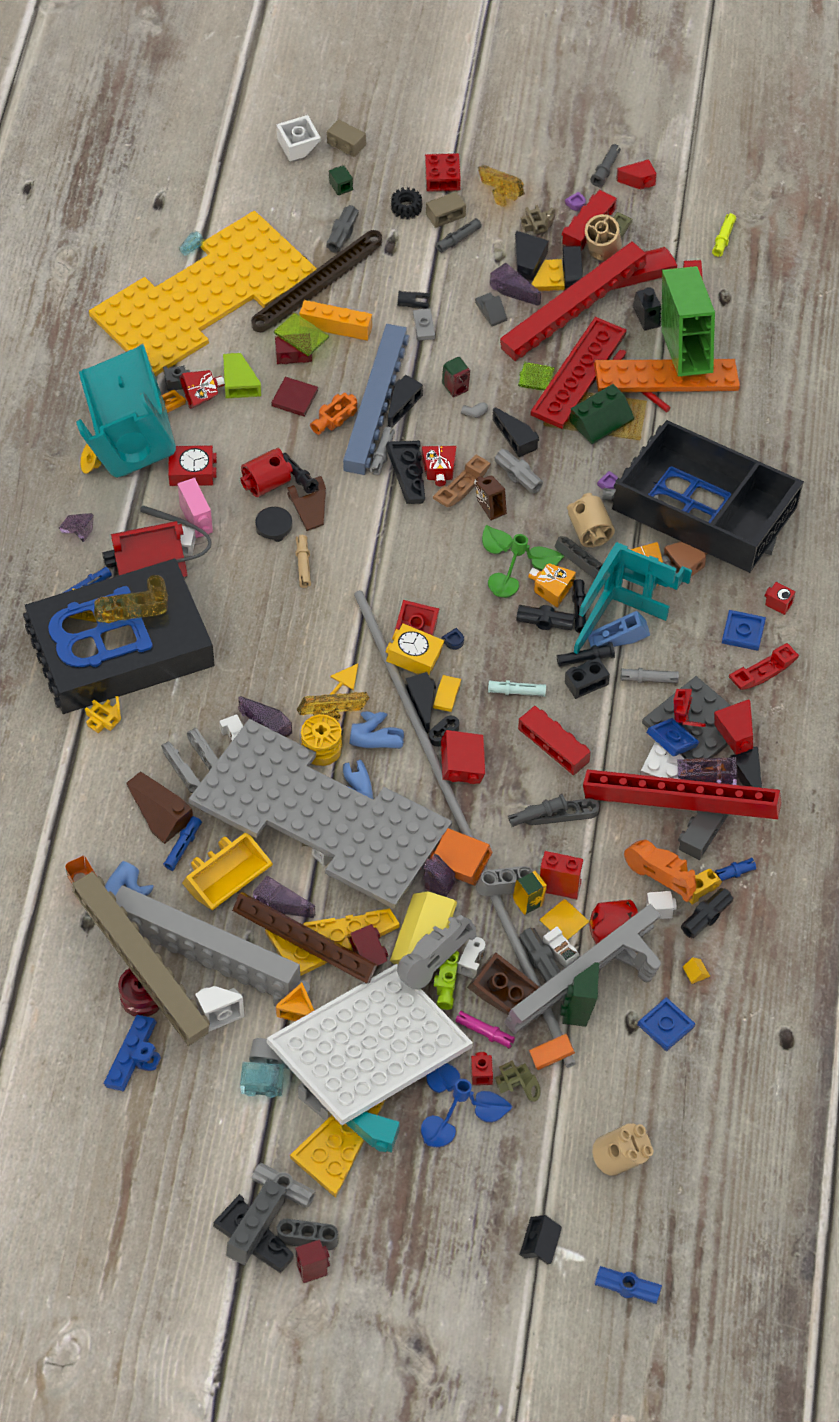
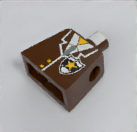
[474,475,507,520]

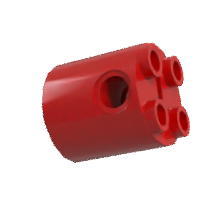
[240,448,293,497]

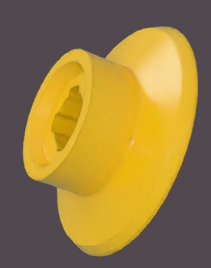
[80,444,101,474]

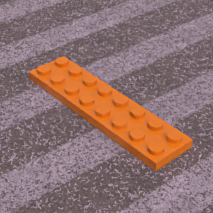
[594,359,740,392]

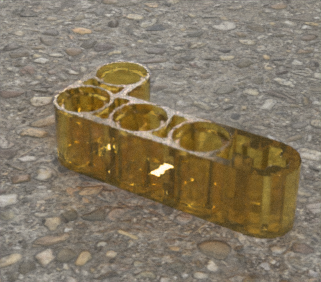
[94,575,168,622]

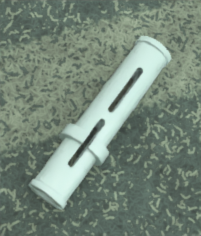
[488,680,546,697]

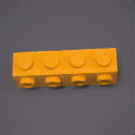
[299,300,372,341]

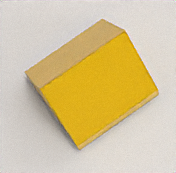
[683,957,710,984]

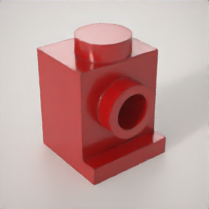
[471,1052,493,1085]

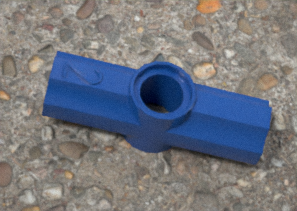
[595,1266,662,1304]

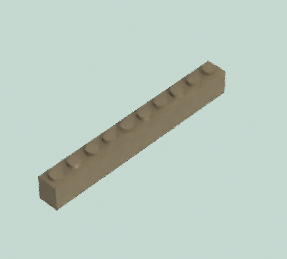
[72,871,210,1046]

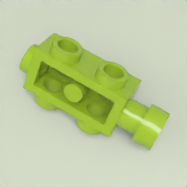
[434,951,460,1010]

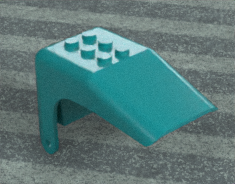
[76,344,176,478]

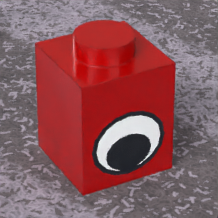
[764,582,796,615]

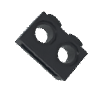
[565,657,610,699]

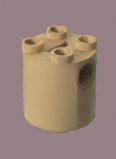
[585,214,622,261]
[567,493,615,547]
[592,1124,653,1176]

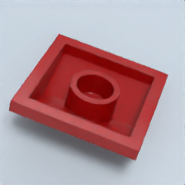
[394,600,440,636]

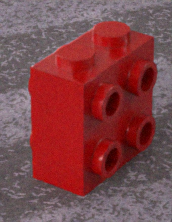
[425,153,461,191]

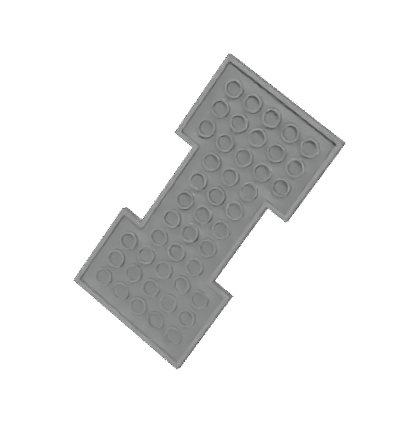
[188,719,452,909]

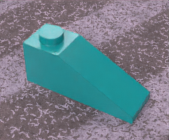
[346,1112,400,1153]

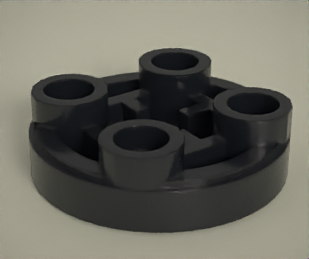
[255,506,292,542]

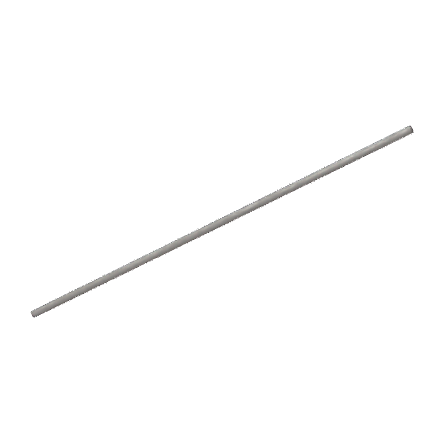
[354,590,576,1068]

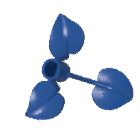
[421,1063,512,1147]

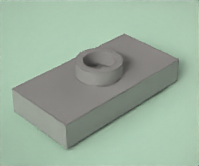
[413,308,435,341]

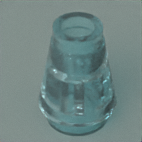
[179,231,205,256]

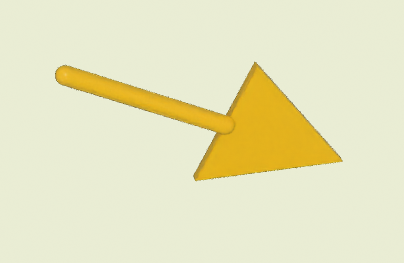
[320,663,358,708]

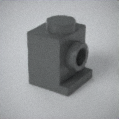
[163,365,190,392]

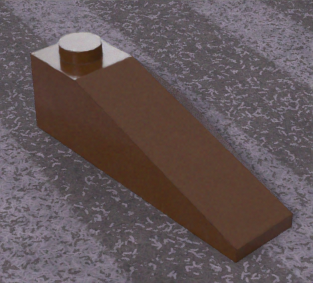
[126,771,193,844]

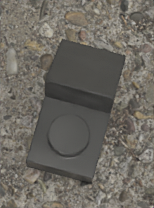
[475,292,507,326]

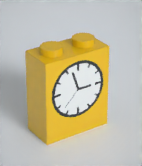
[385,624,444,676]

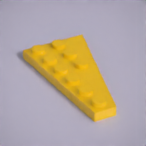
[290,1099,386,1198]

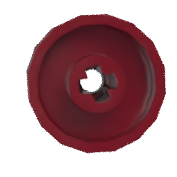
[118,968,160,1017]

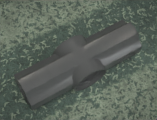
[326,205,359,253]
[519,928,561,982]

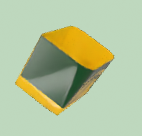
[513,871,547,915]

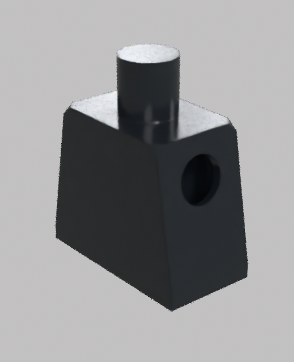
[633,287,661,331]

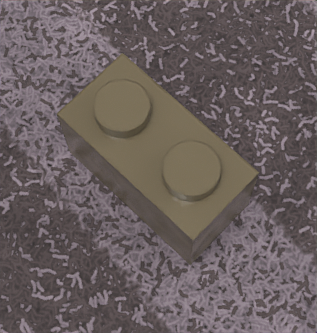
[327,119,366,157]
[426,191,466,228]

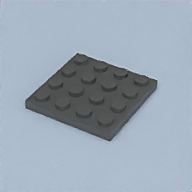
[642,676,731,769]

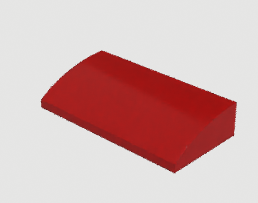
[599,247,678,290]

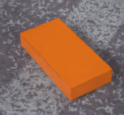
[529,1034,575,1070]

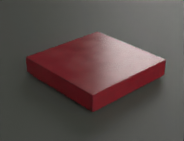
[271,377,318,417]

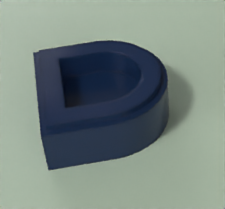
[441,628,464,650]

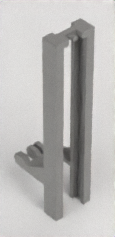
[504,903,661,1035]

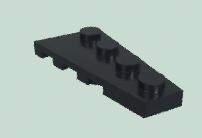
[385,440,425,504]
[213,1194,294,1273]

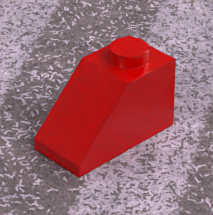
[616,159,657,189]

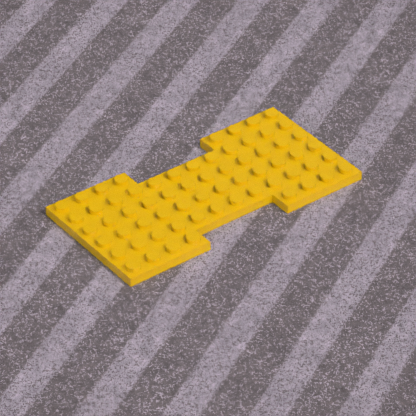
[88,210,317,377]

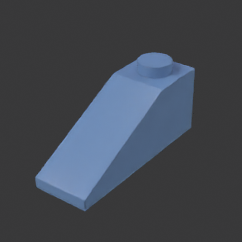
[588,611,650,647]

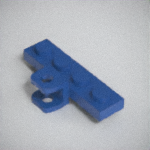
[103,1015,161,1091]

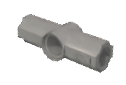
[494,449,543,493]
[252,1163,316,1208]

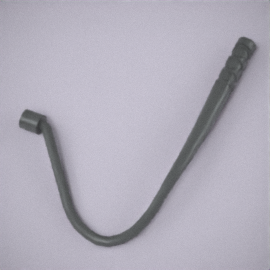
[140,505,212,563]

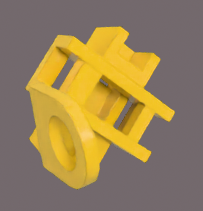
[85,696,121,734]

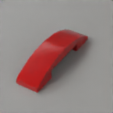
[728,643,799,690]

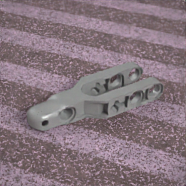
[161,728,228,824]

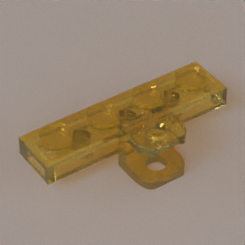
[478,165,525,207]
[296,692,370,721]

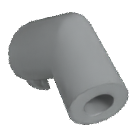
[461,402,488,418]

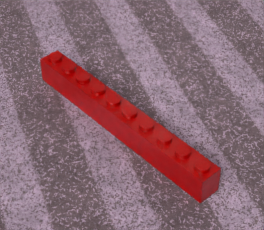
[500,241,646,361]
[583,769,782,820]

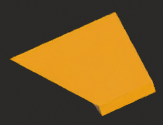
[276,982,315,1022]

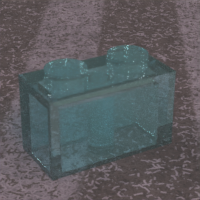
[240,1062,284,1098]

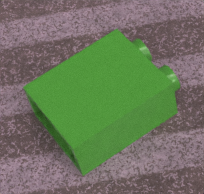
[661,266,715,377]

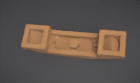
[433,454,491,507]

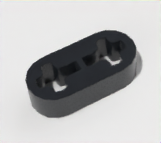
[429,715,460,747]

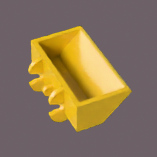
[182,833,273,911]

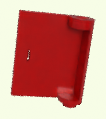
[111,521,188,577]

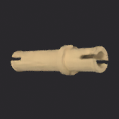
[295,535,311,588]

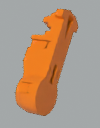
[624,840,696,902]

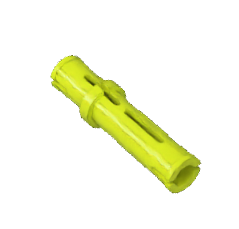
[712,213,736,257]

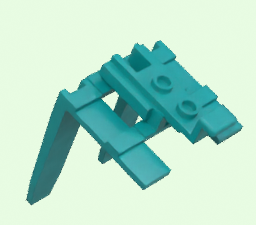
[574,542,692,654]

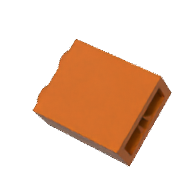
[430,828,493,886]

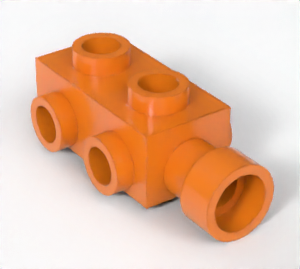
[310,392,357,435]

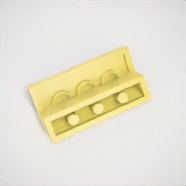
[390,892,457,965]

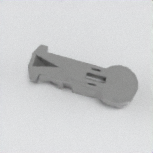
[397,915,476,990]

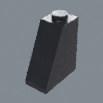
[515,231,549,281]

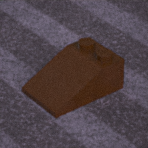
[467,952,540,1015]

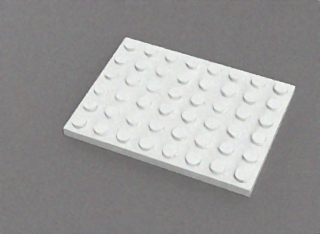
[267,964,473,1125]

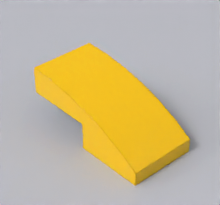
[433,675,461,712]

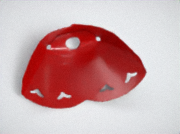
[589,899,638,944]

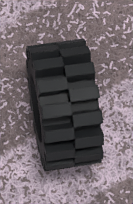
[391,187,422,220]

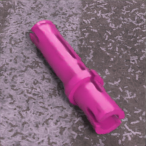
[455,1011,515,1049]

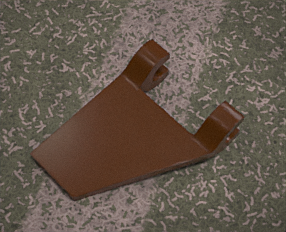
[287,476,326,531]

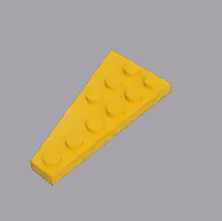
[265,908,400,976]

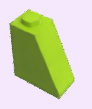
[223,353,261,398]

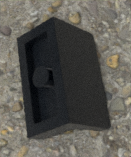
[519,1215,562,1264]

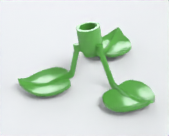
[482,525,564,598]

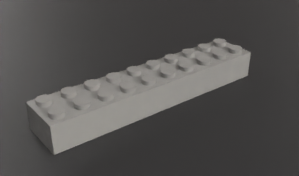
[115,885,301,999]

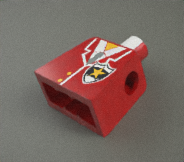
[179,370,225,409]
[422,446,456,487]

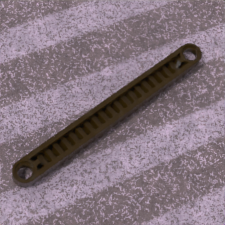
[251,230,382,333]

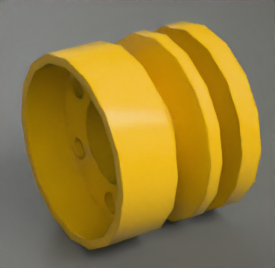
[301,714,342,766]

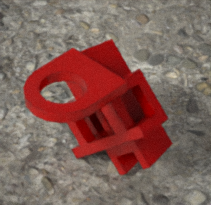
[673,689,706,727]

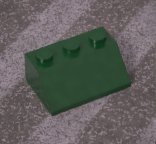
[570,384,635,445]
[559,962,599,1027]

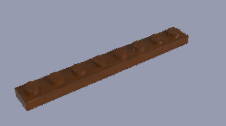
[232,892,377,984]

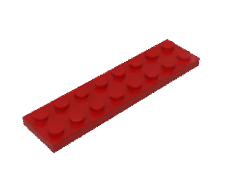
[530,316,627,429]

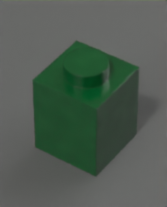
[329,165,353,196]

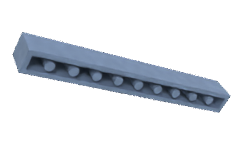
[343,324,409,475]

